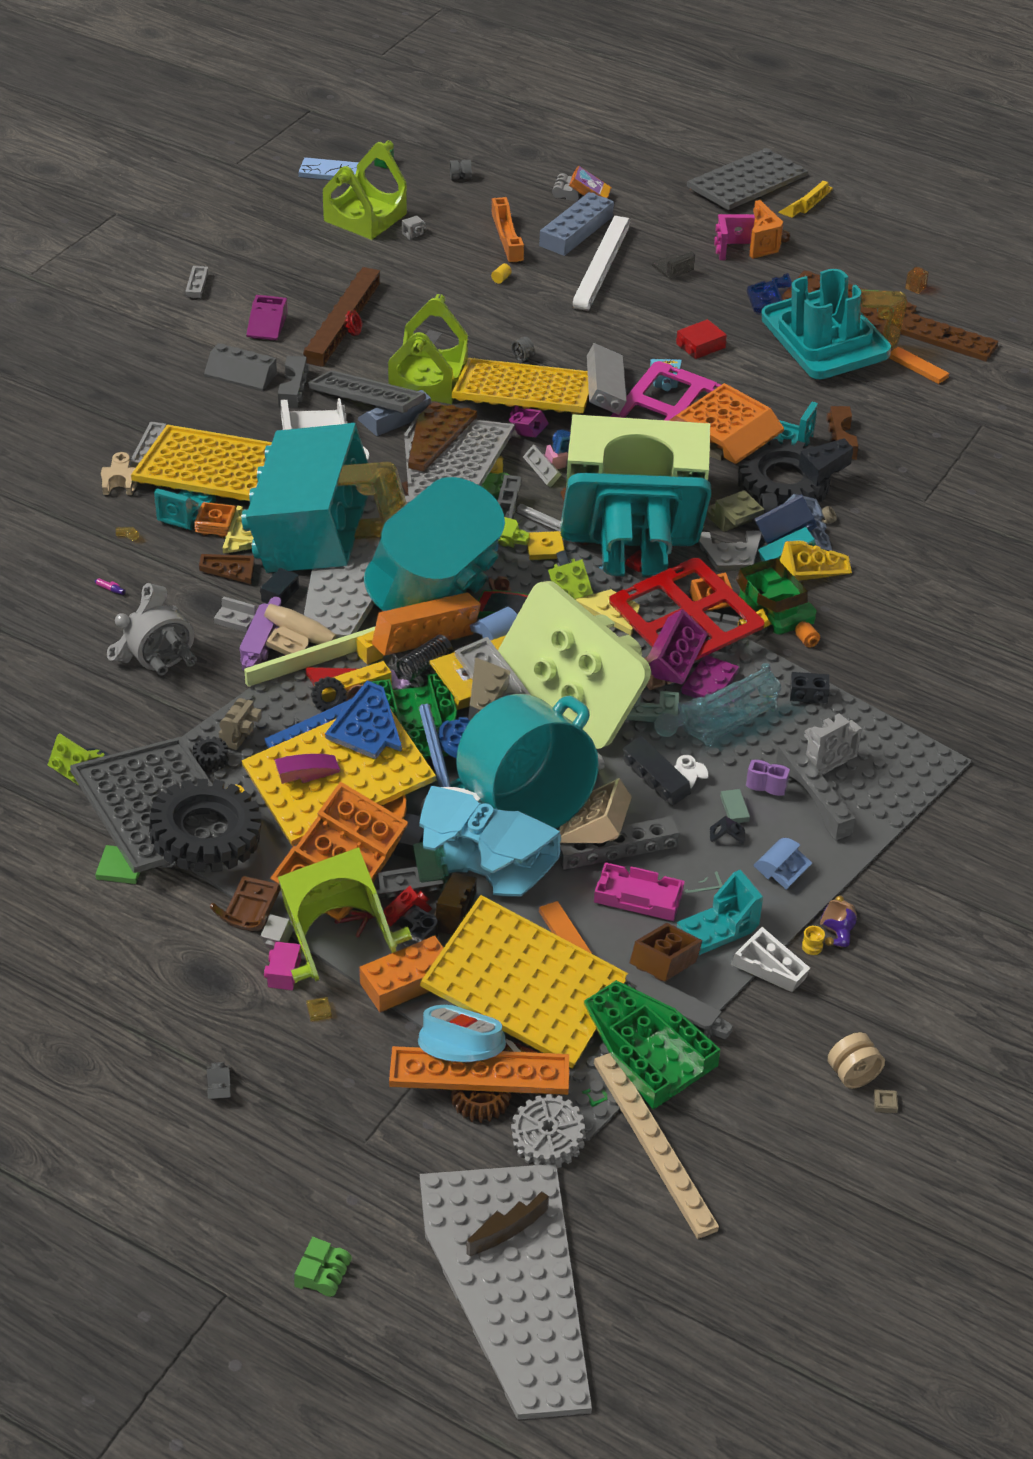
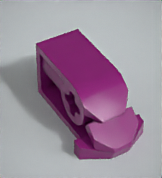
[509,405,549,438]

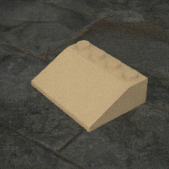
[559,778,632,843]

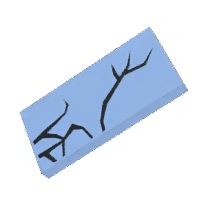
[299,157,358,180]

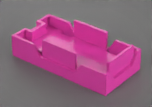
[594,862,685,921]

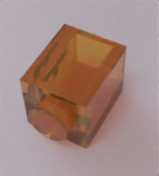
[905,267,929,294]

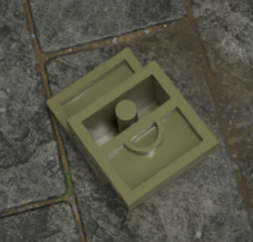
[706,490,764,532]

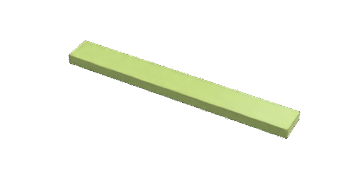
[244,626,376,687]

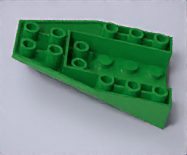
[372,674,457,759]
[584,980,720,1110]

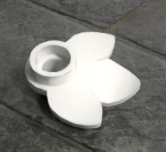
[674,755,708,788]

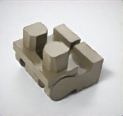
[219,698,262,750]

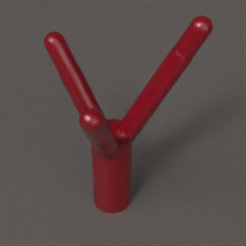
[334,910,374,937]

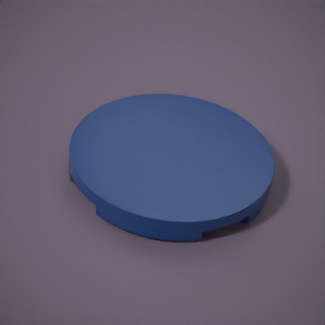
[438,717,470,758]

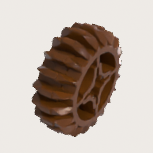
[451,1090,511,1123]

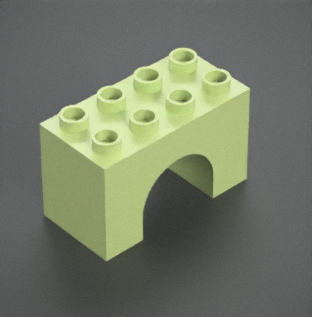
[566,415,710,527]

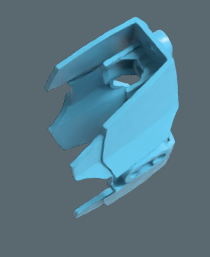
[419,786,561,896]

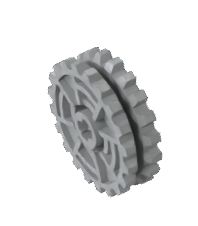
[511,1094,586,1168]

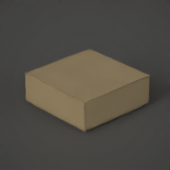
[874,1090,898,1113]

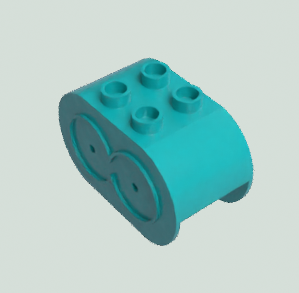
[364,477,505,611]

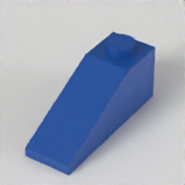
[552,430,571,454]

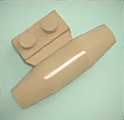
[264,604,336,655]

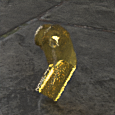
[116,527,139,541]

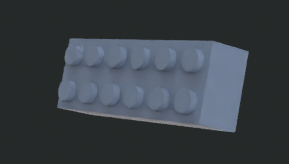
[539,192,614,256]

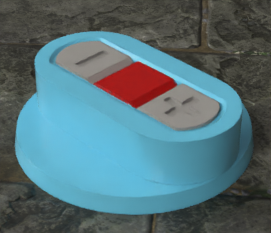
[418,1005,506,1062]

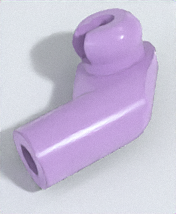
[391,670,411,690]

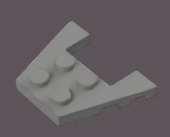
[698,531,761,571]

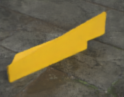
[778,181,833,218]

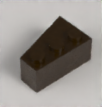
[434,873,477,934]

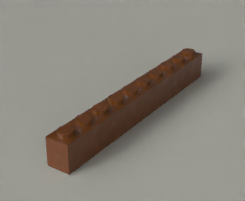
[303,267,380,367]

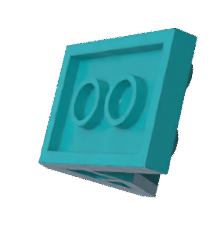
[154,488,216,530]
[677,869,763,955]

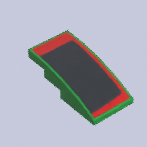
[477,590,529,618]

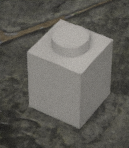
[261,914,294,950]

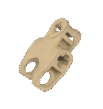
[101,452,137,495]

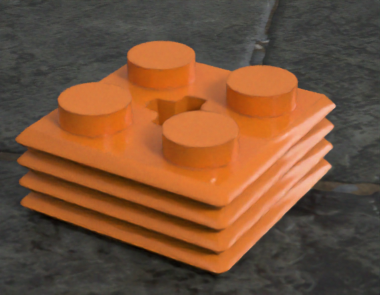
[194,502,236,537]

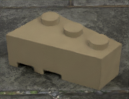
[468,657,511,720]

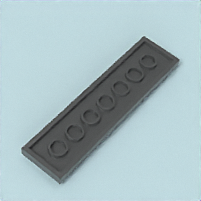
[308,370,426,413]

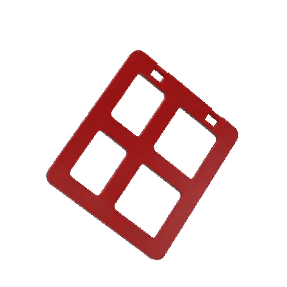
[609,558,765,661]

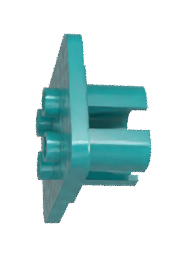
[762,269,891,379]
[560,473,711,577]

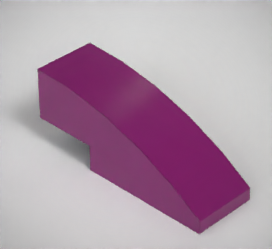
[274,754,340,784]

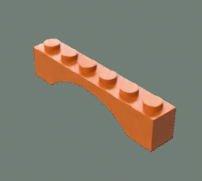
[492,197,524,262]

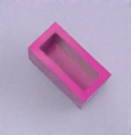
[264,942,301,990]

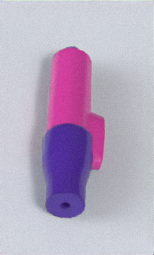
[95,578,125,595]

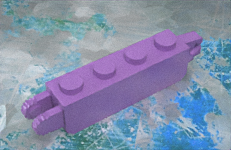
[240,597,282,671]

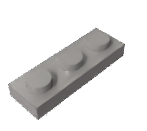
[185,266,208,298]
[523,444,562,487]

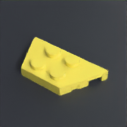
[222,506,253,554]
[576,589,640,635]

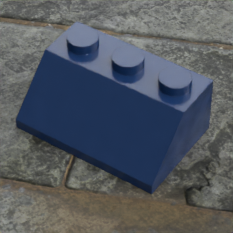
[755,494,817,545]

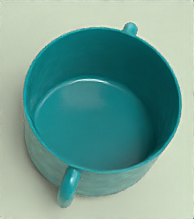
[456,694,599,829]

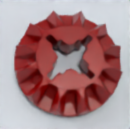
[345,310,362,336]

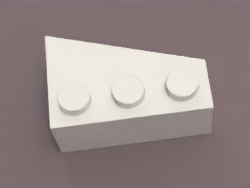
[731,927,810,992]

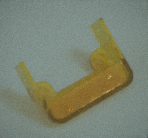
[861,289,907,349]
[338,462,407,539]

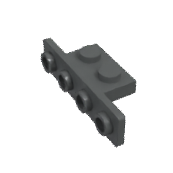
[376,867,444,900]

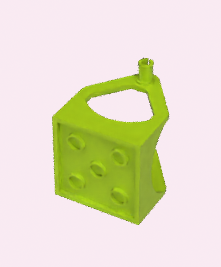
[323,140,407,240]
[388,294,468,404]
[278,847,412,983]

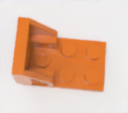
[749,200,783,259]

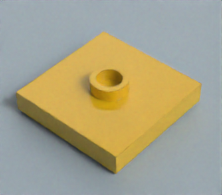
[527,531,564,560]

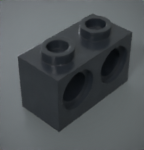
[790,672,830,703]

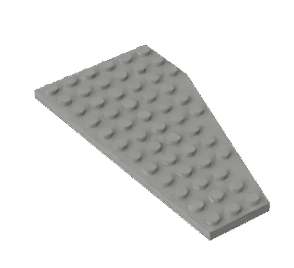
[404,413,515,502]

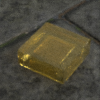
[306,997,332,1022]

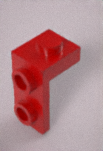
[383,886,432,926]

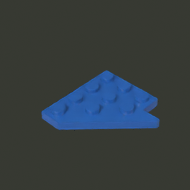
[325,681,402,759]

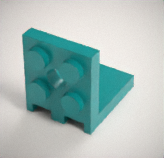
[767,401,818,446]

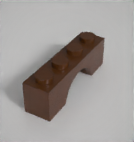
[826,406,859,460]

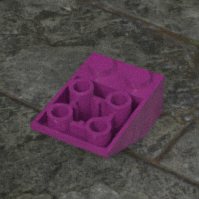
[246,295,288,340]

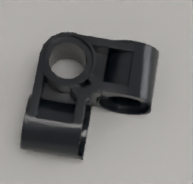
[398,905,438,947]

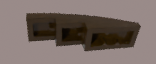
[466,1191,549,1256]

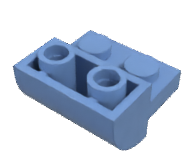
[470,607,517,640]
[753,838,812,890]

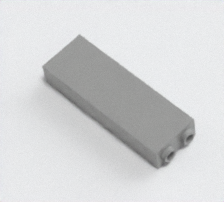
[587,343,626,414]

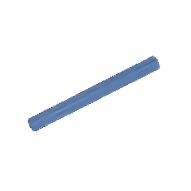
[419,704,451,787]

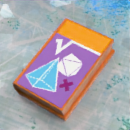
[569,166,611,198]

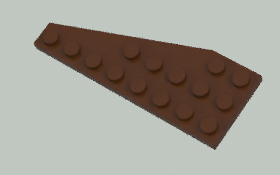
[408,402,477,471]

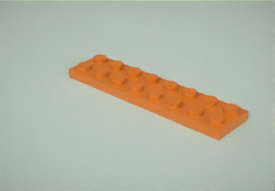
[389,1046,569,1095]

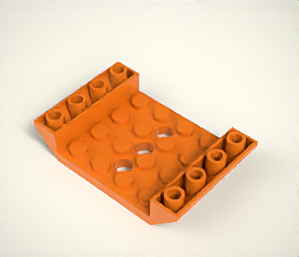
[669,383,784,464]

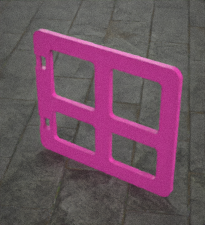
[610,361,721,421]

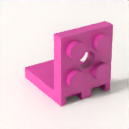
[714,214,755,260]

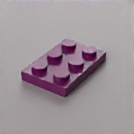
[682,655,739,705]

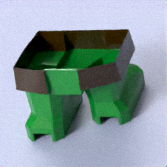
[732,558,816,635]

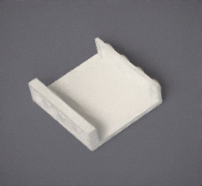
[281,398,348,430]

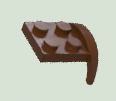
[210,876,281,931]

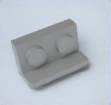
[214,597,256,632]

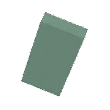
[720,789,750,823]

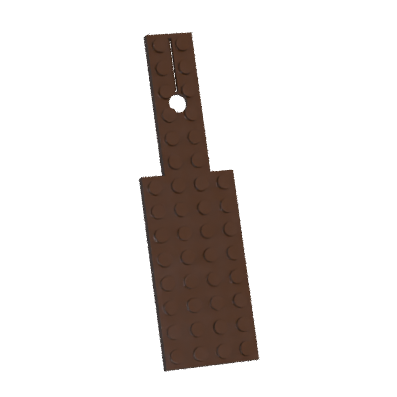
[778,270,999,362]

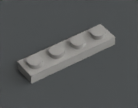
[130,422,166,467]

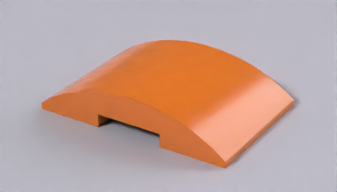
[270,781,408,922]

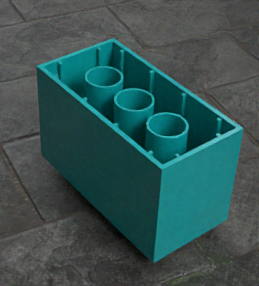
[241,423,373,573]

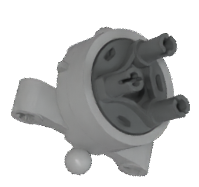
[107,583,197,675]

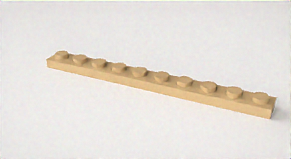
[594,1053,719,1239]

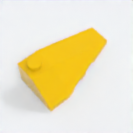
[780,541,852,581]

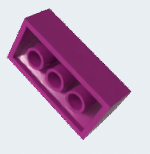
[646,609,708,684]

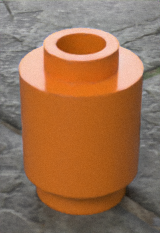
[795,622,820,647]

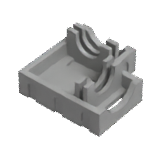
[804,713,862,775]

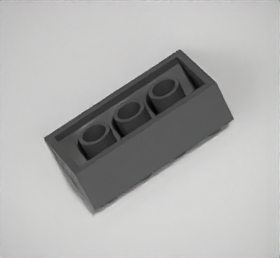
[204,343,277,392]

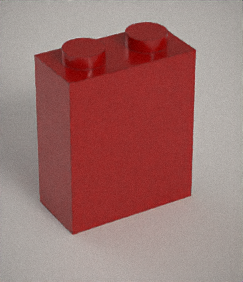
[676,319,727,359]

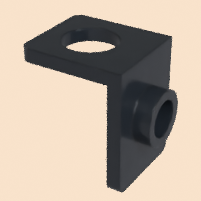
[710,816,746,844]

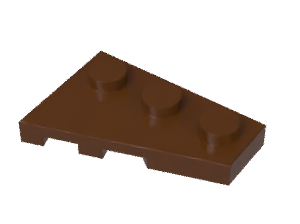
[199,554,255,584]

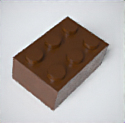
[629,923,702,981]

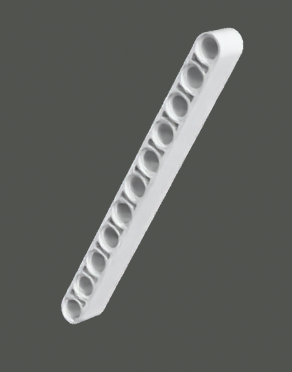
[573,216,630,311]

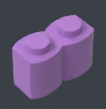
[746,760,790,796]

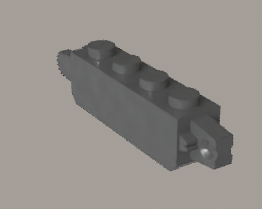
[625,973,733,1039]

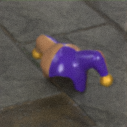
[820,896,857,947]

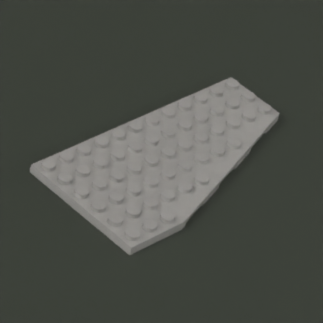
[304,493,409,639]
[420,1164,592,1420]

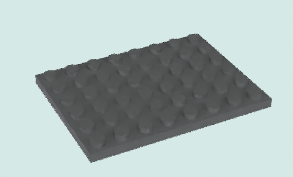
[70,737,228,873]

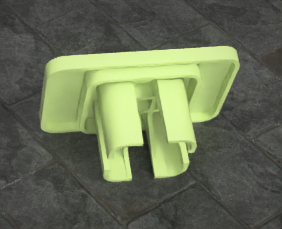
[498,581,651,749]

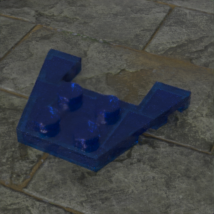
[747,273,792,313]

